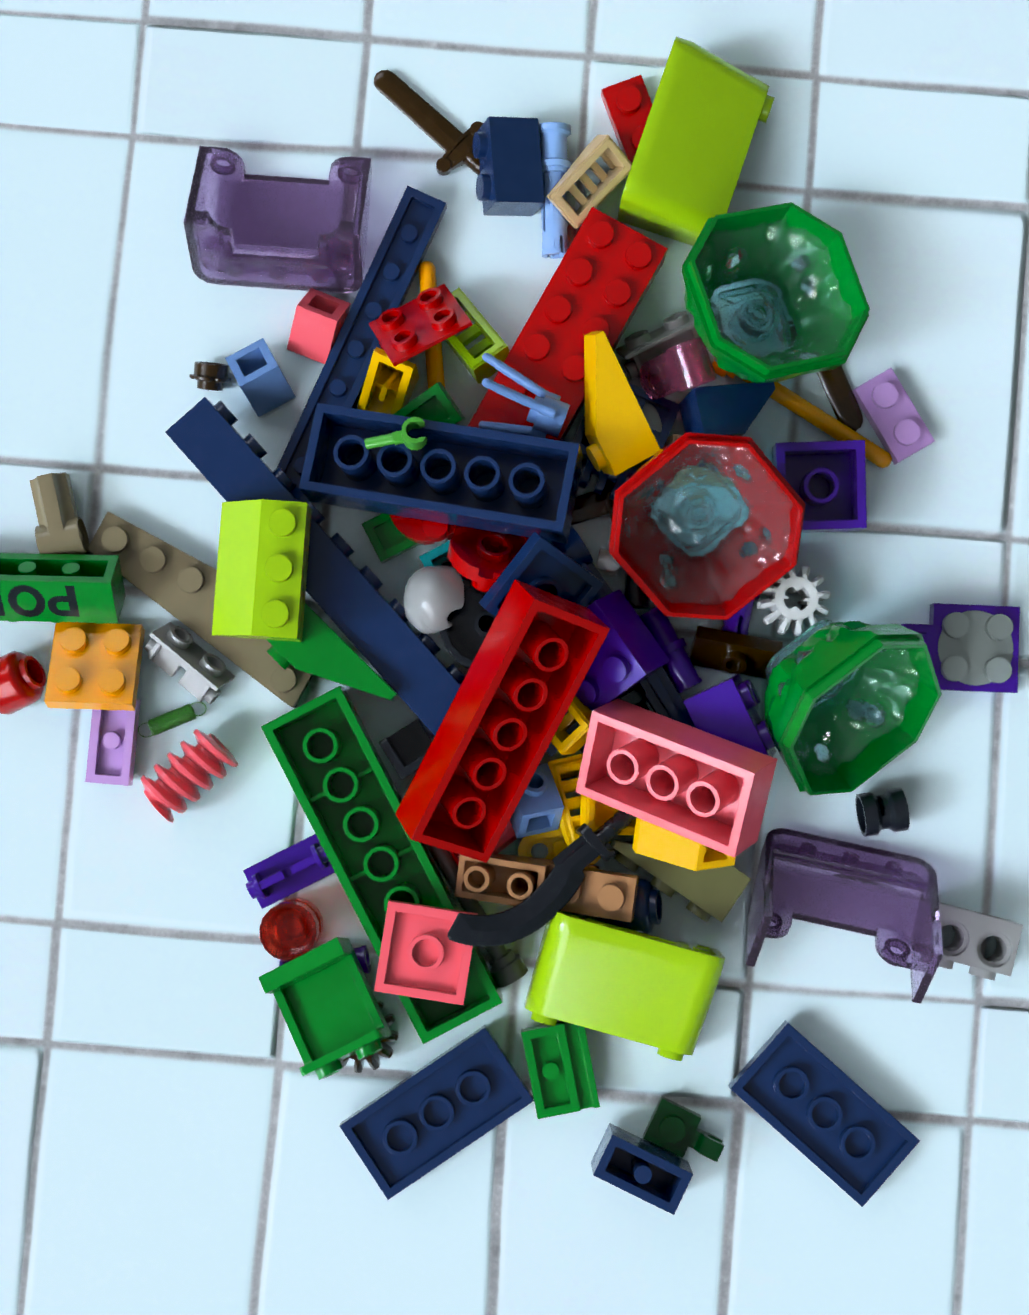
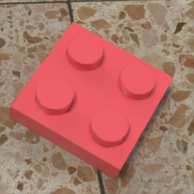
[374,900,478,1005]

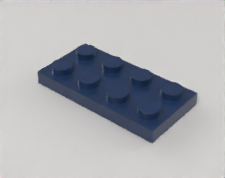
[728,1020,920,1207]
[339,1025,534,1200]

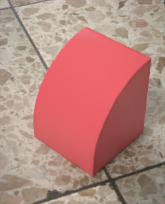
[287,288,351,364]

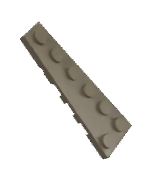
[87,511,313,708]

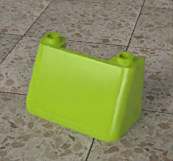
[617,36,775,246]
[524,911,725,1061]

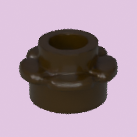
[189,361,232,391]

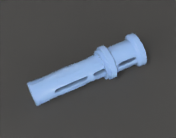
[539,122,572,259]

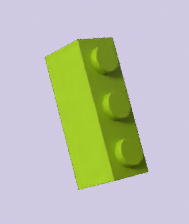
[212,499,312,642]

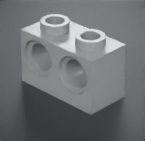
[915,899,1023,980]

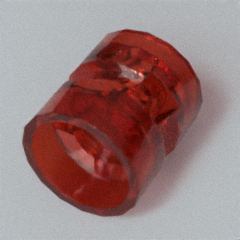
[259,897,324,961]

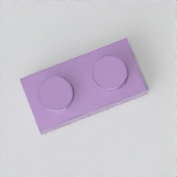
[852,368,935,465]
[85,699,141,786]

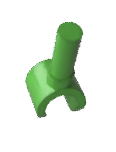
[364,417,427,450]

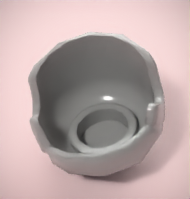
[403,566,464,634]

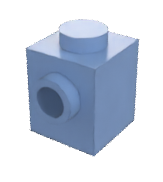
[510,763,564,838]

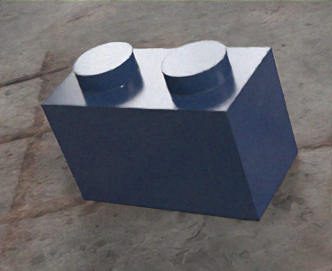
[472,116,545,216]
[591,1123,693,1215]

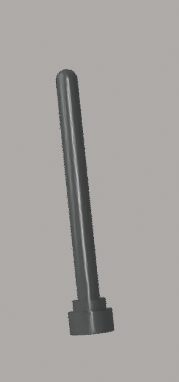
[425,844,528,988]

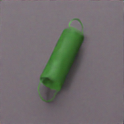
[138,702,207,738]

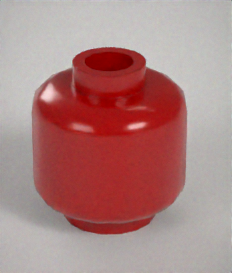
[0,651,46,715]

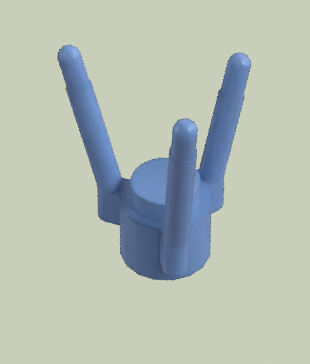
[478,353,570,438]

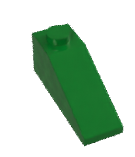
[267,603,397,701]

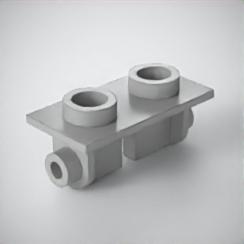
[615,311,705,380]
[144,622,235,704]

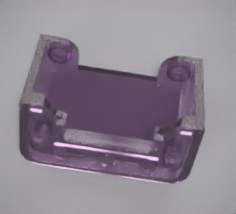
[183,146,372,293]

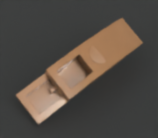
[455,853,639,922]

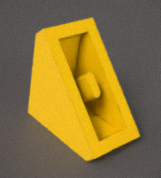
[357,347,420,414]

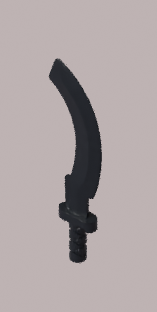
[448,810,637,947]

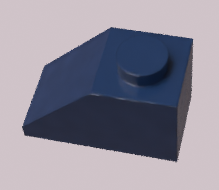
[679,382,775,436]

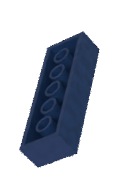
[299,403,584,544]

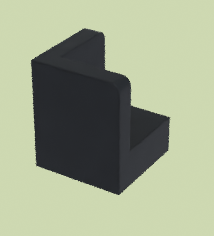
[378,719,432,779]

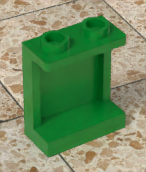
[258,937,392,1080]

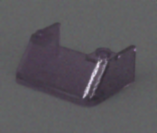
[746,828,943,1004]

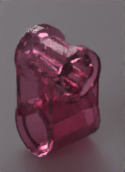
[640,337,717,400]

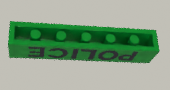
[0,553,126,624]

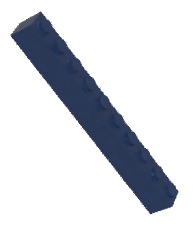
[165,397,465,736]

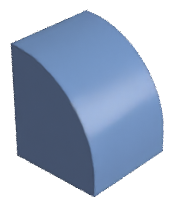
[225,338,296,417]

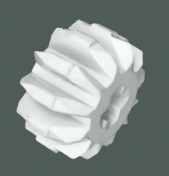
[756,565,831,637]

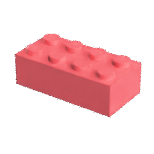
[576,698,777,858]

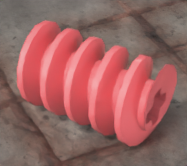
[140,729,238,823]

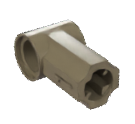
[29,472,90,555]

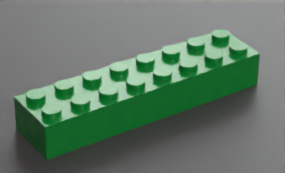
[261,686,503,1044]

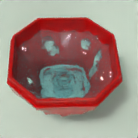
[609,432,806,620]

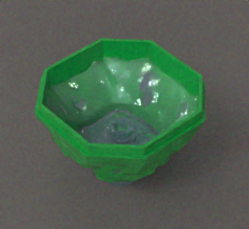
[682,202,870,384]
[764,620,942,796]

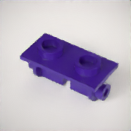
[243,834,335,909]

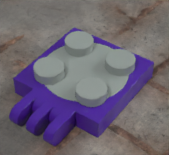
[901,603,1020,693]

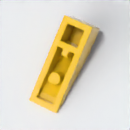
[584,331,661,476]

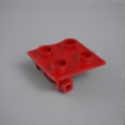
[368,284,473,367]

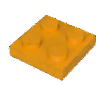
[44,622,145,711]

